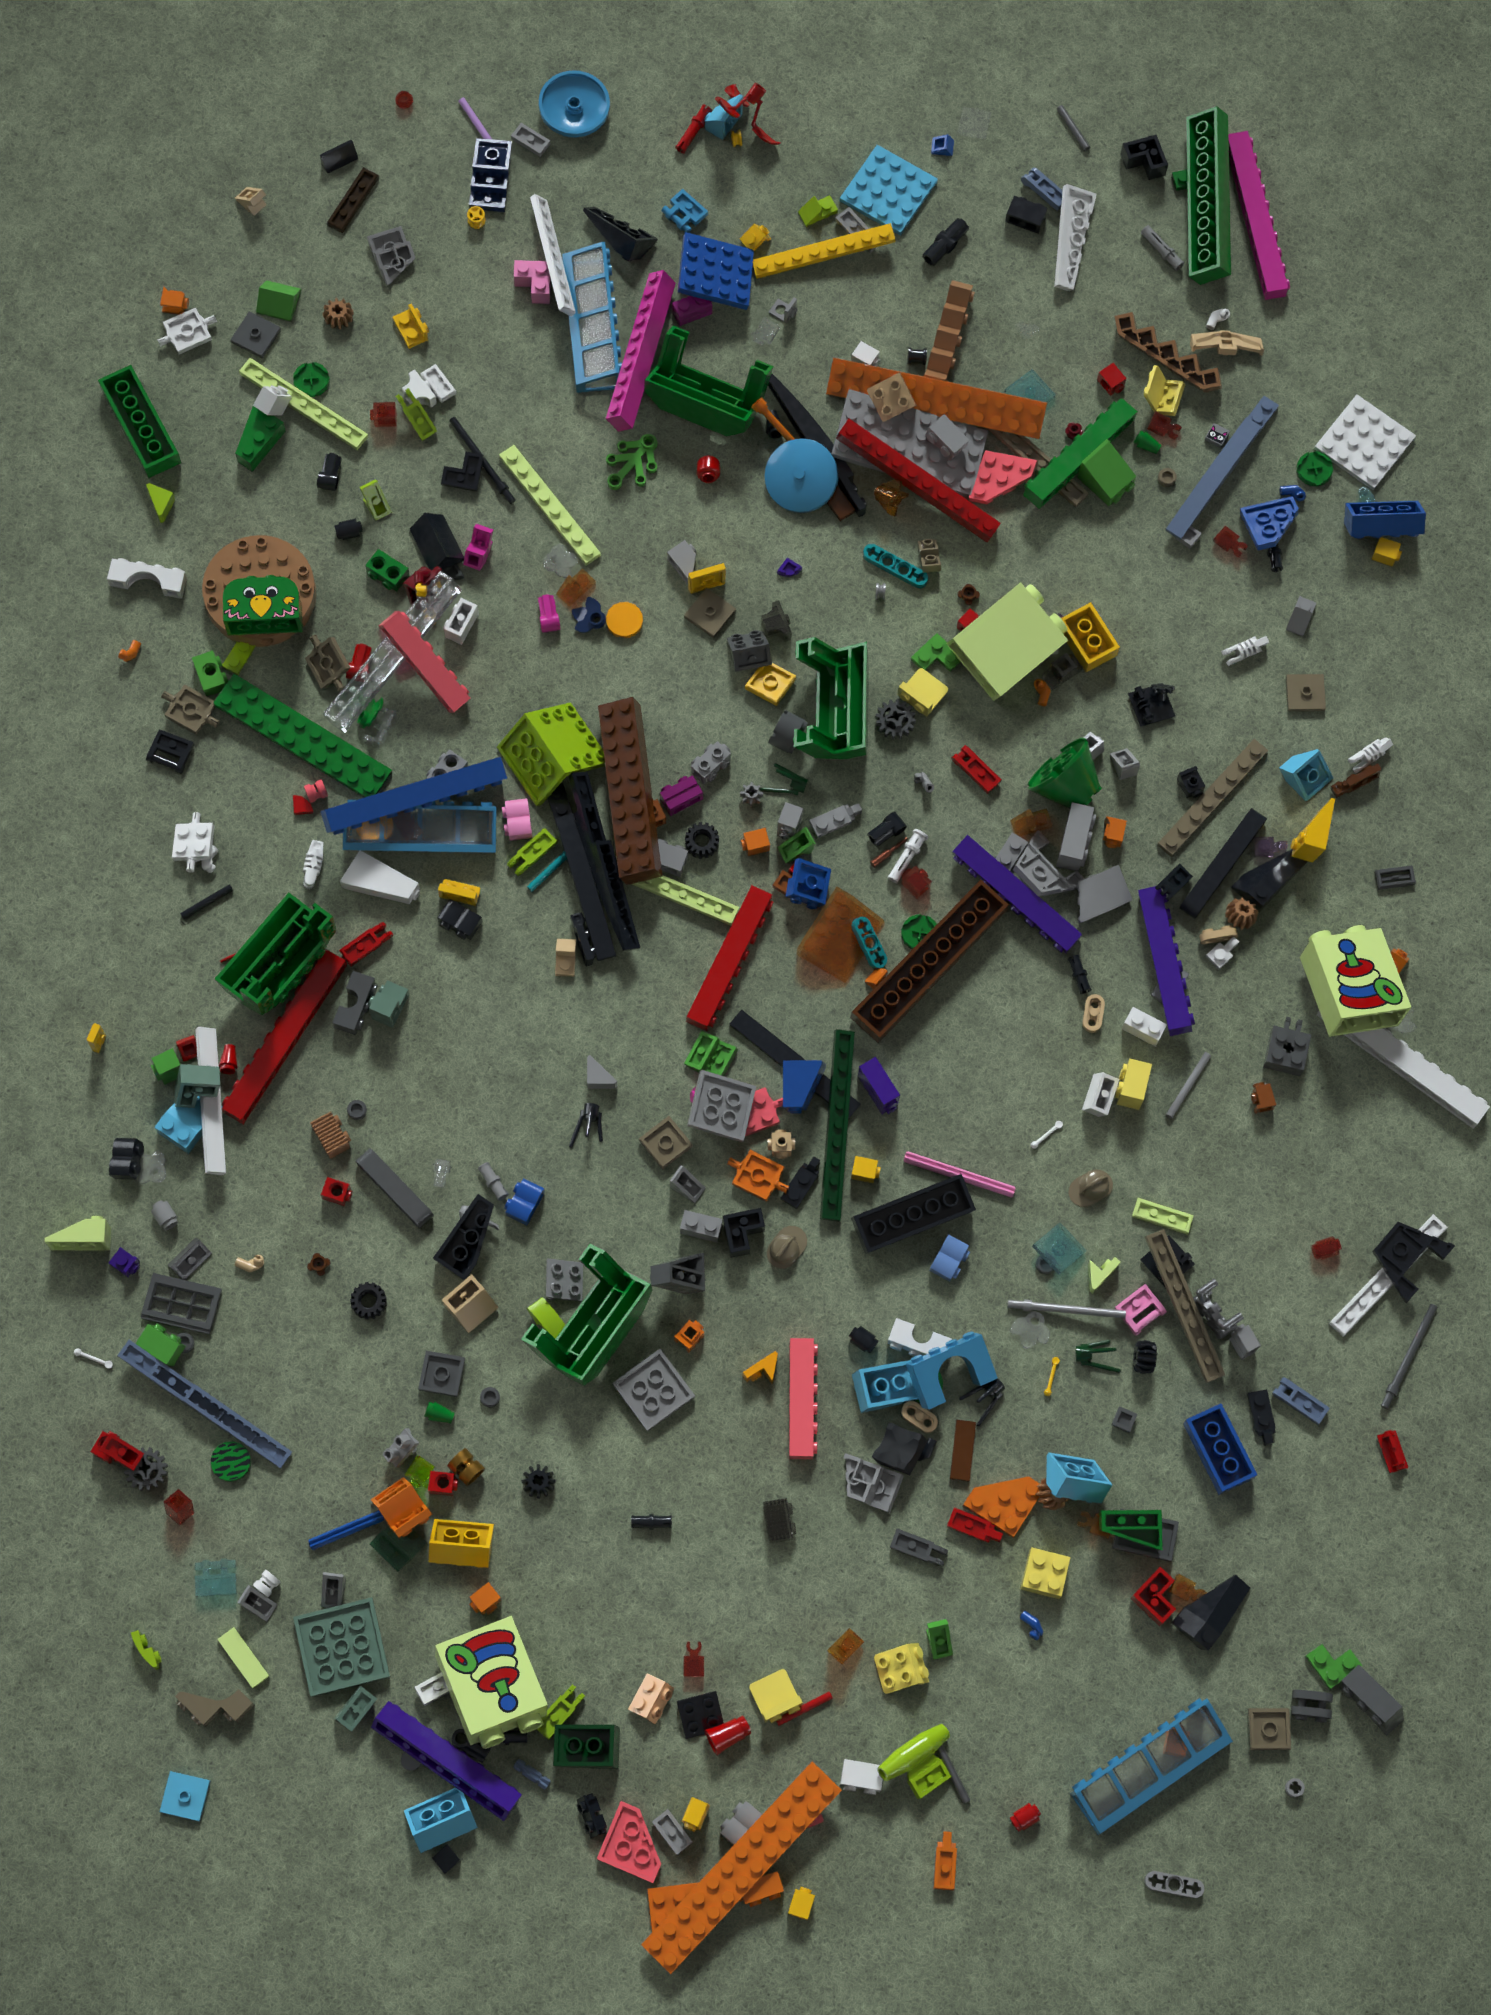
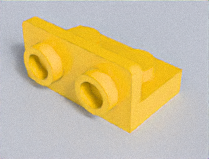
[393,303,429,349]
[438,879,480,906]

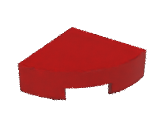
[293,795,313,815]

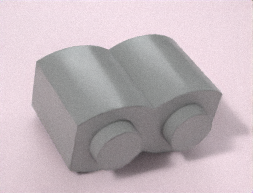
[1229,1324,1261,1360]
[720,1801,762,1845]

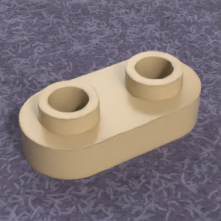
[1199,925,1238,945]
[1082,994,1105,1033]
[901,1401,938,1433]

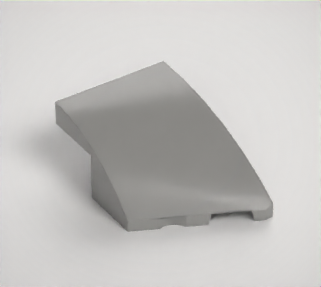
[367,226,415,285]
[1078,865,1133,923]
[844,1453,904,1513]

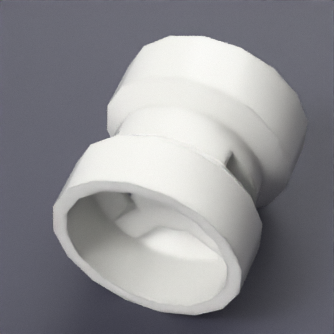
[253,1569,281,1597]

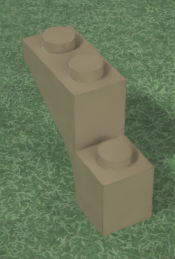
[175,1689,255,1727]

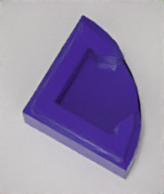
[777,557,802,577]

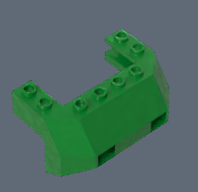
[644,325,774,437]
[793,637,869,759]
[215,892,336,1015]
[521,1244,653,1386]

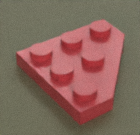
[969,450,1038,504]
[597,1801,661,1884]

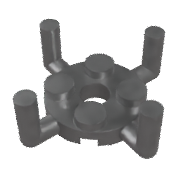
[1193,1279,1244,1339]

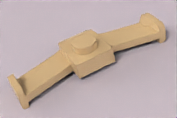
[1190,330,1264,356]

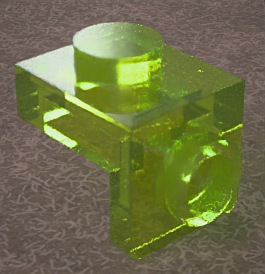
[404,1455,435,1489]

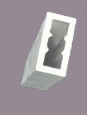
[340,850,420,904]

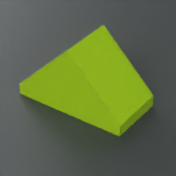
[146,483,175,523]

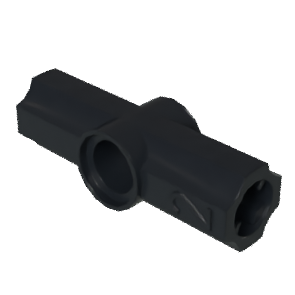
[922,218,969,266]

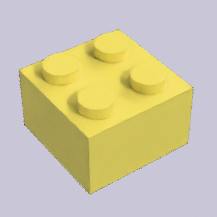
[1114,1058,1152,1110]
[1021,1547,1070,1599]

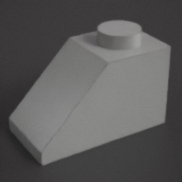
[667,540,697,585]

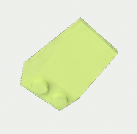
[45,1216,111,1251]

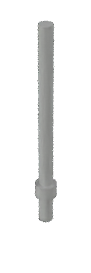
[1008,1299,1126,1319]

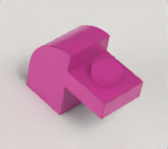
[463,524,493,571]

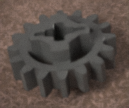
[875,699,916,740]
[124,1447,168,1491]

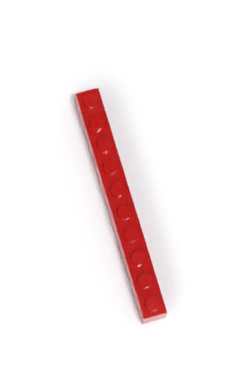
[836,418,1001,542]
[222,949,347,1125]

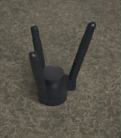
[569,1103,603,1148]
[959,1378,1005,1427]

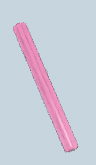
[904,1151,1016,1197]

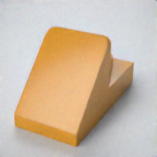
[742,1351,778,1384]

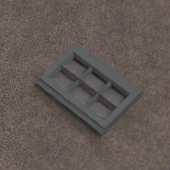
[141,1273,222,1335]

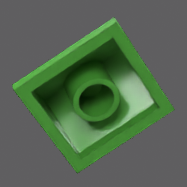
[256,280,301,321]

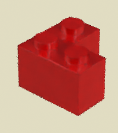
[1130,1567,1176,1627]

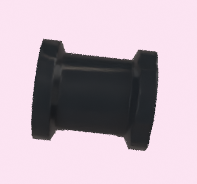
[907,347,927,365]

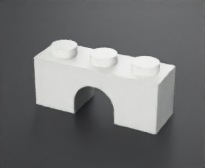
[887,1318,952,1364]

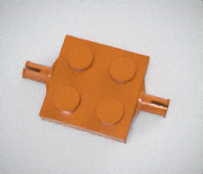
[727,1150,790,1202]

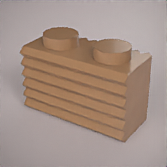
[310,1111,351,1159]

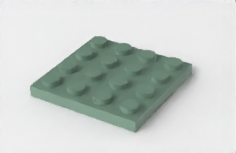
[293,1597,390,1697]

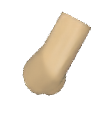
[234,1255,264,1272]

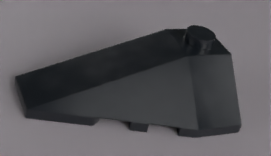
[583,207,658,261]
[1231,849,1308,912]
[433,1194,494,1280]
[1171,1575,1250,1651]

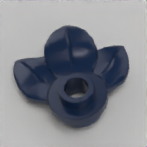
[572,597,606,633]

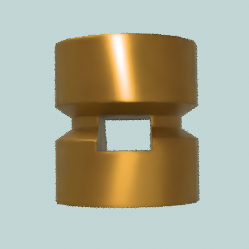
[447,1448,485,1486]

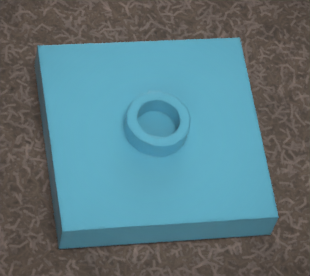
[159,1771,210,1821]

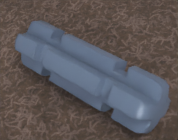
[513,1759,551,1789]

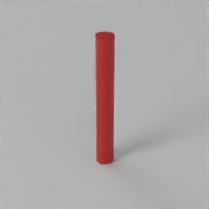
[776,1691,833,1726]

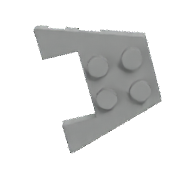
[1013,830,1084,897]

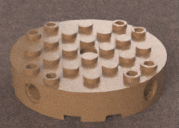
[202,535,316,647]

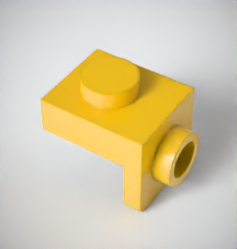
[740,224,771,251]

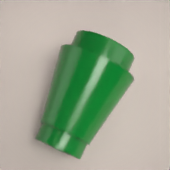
[1133,430,1162,454]
[424,1402,455,1424]

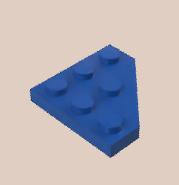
[1240,496,1299,550]

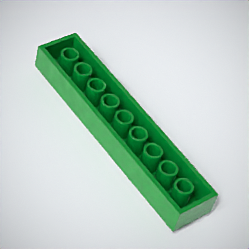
[1186,106,1231,285]

